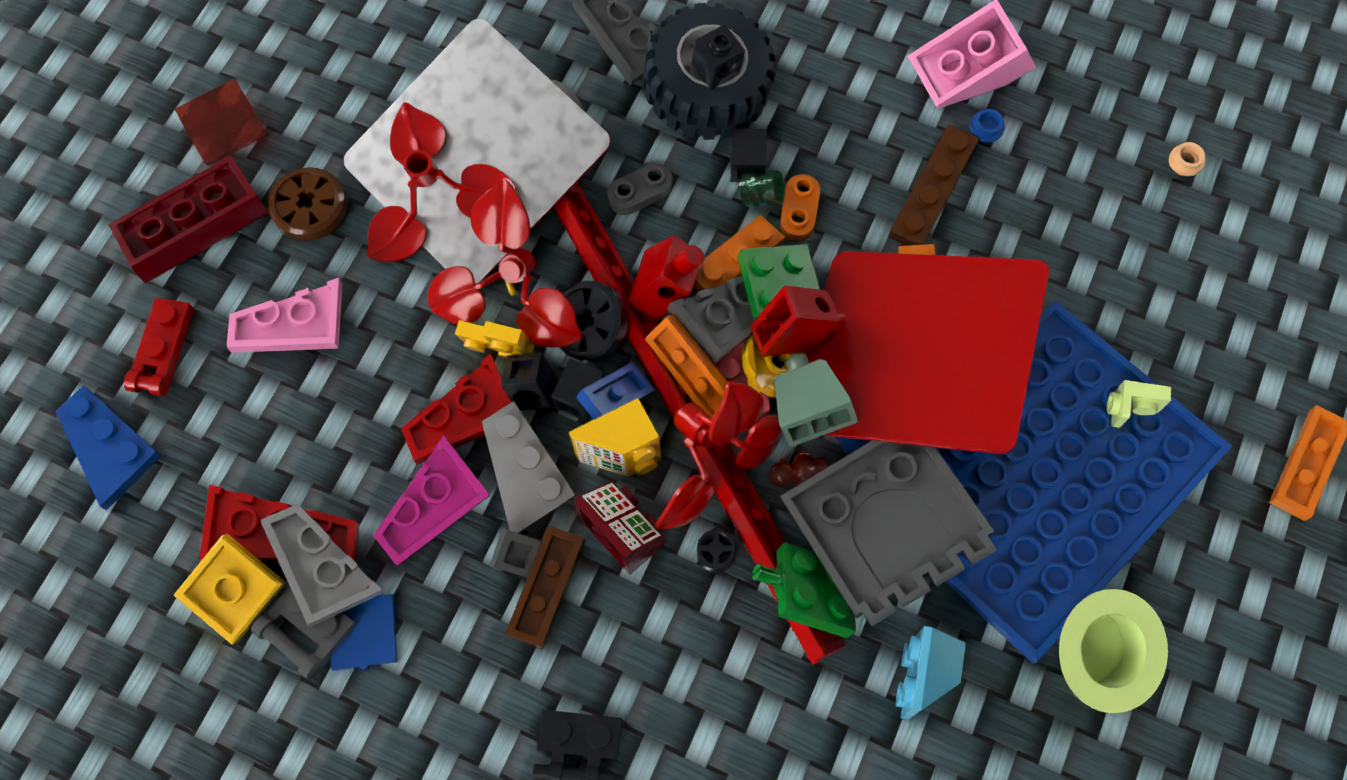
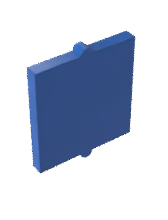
[331,594,397,671]

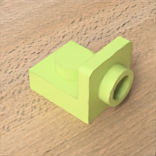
[1107,380,1171,428]

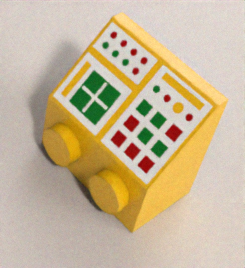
[569,398,661,477]

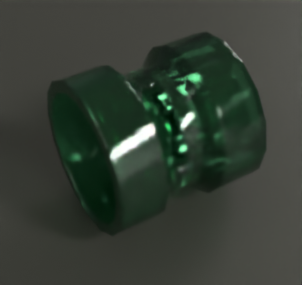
[740,170,785,208]

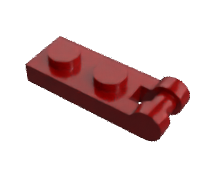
[124,298,194,397]

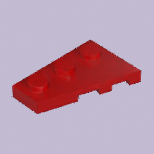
[401,354,512,465]

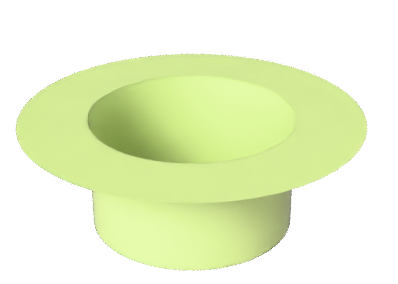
[1059,589,1168,713]

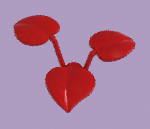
[367,102,517,262]
[428,179,583,348]
[653,381,783,530]

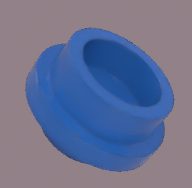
[970,109,1005,143]

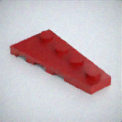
[199,484,359,562]

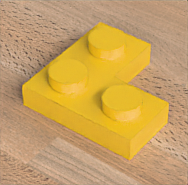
[455,320,535,359]

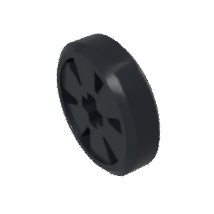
[559,281,628,362]

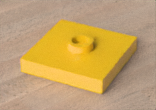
[174,534,286,645]

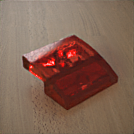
[174,79,268,166]

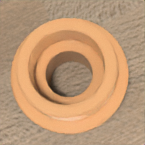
[1169,142,1205,176]

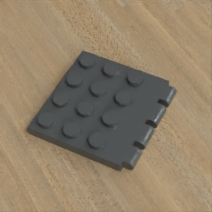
[780,440,997,627]

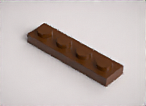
[888,124,980,246]

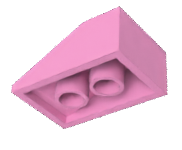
[908,0,1036,109]

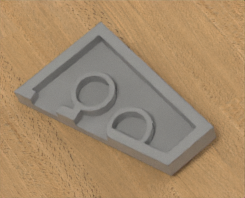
[482,401,575,533]
[260,504,383,628]

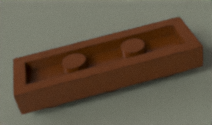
[505,525,585,650]

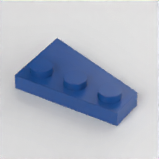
[56,385,161,510]

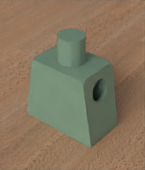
[774,353,858,447]

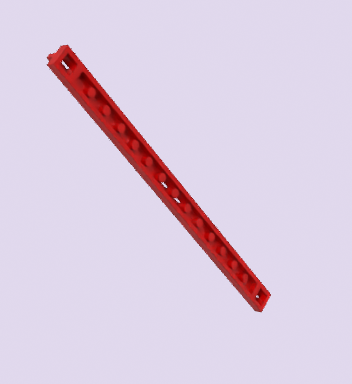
[553,182,846,665]

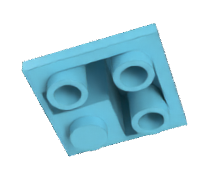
[896,626,966,720]

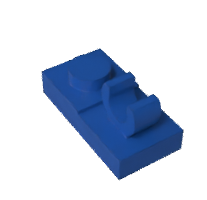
[576,362,655,419]

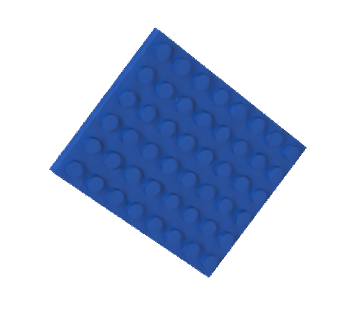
[936,300,1232,664]

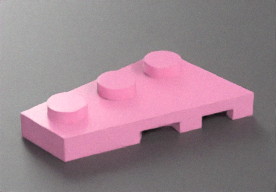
[227,278,343,353]

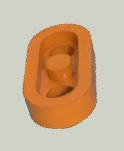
[780,174,820,242]

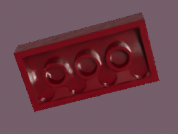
[108,156,268,284]

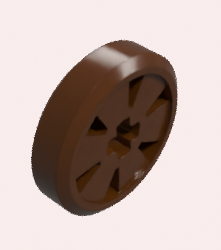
[268,167,347,241]

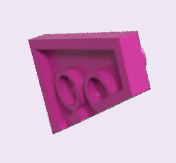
[373,435,490,566]

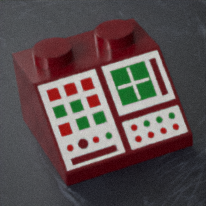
[574,481,664,575]

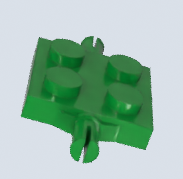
[752,542,856,638]

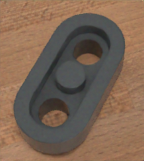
[607,163,672,215]

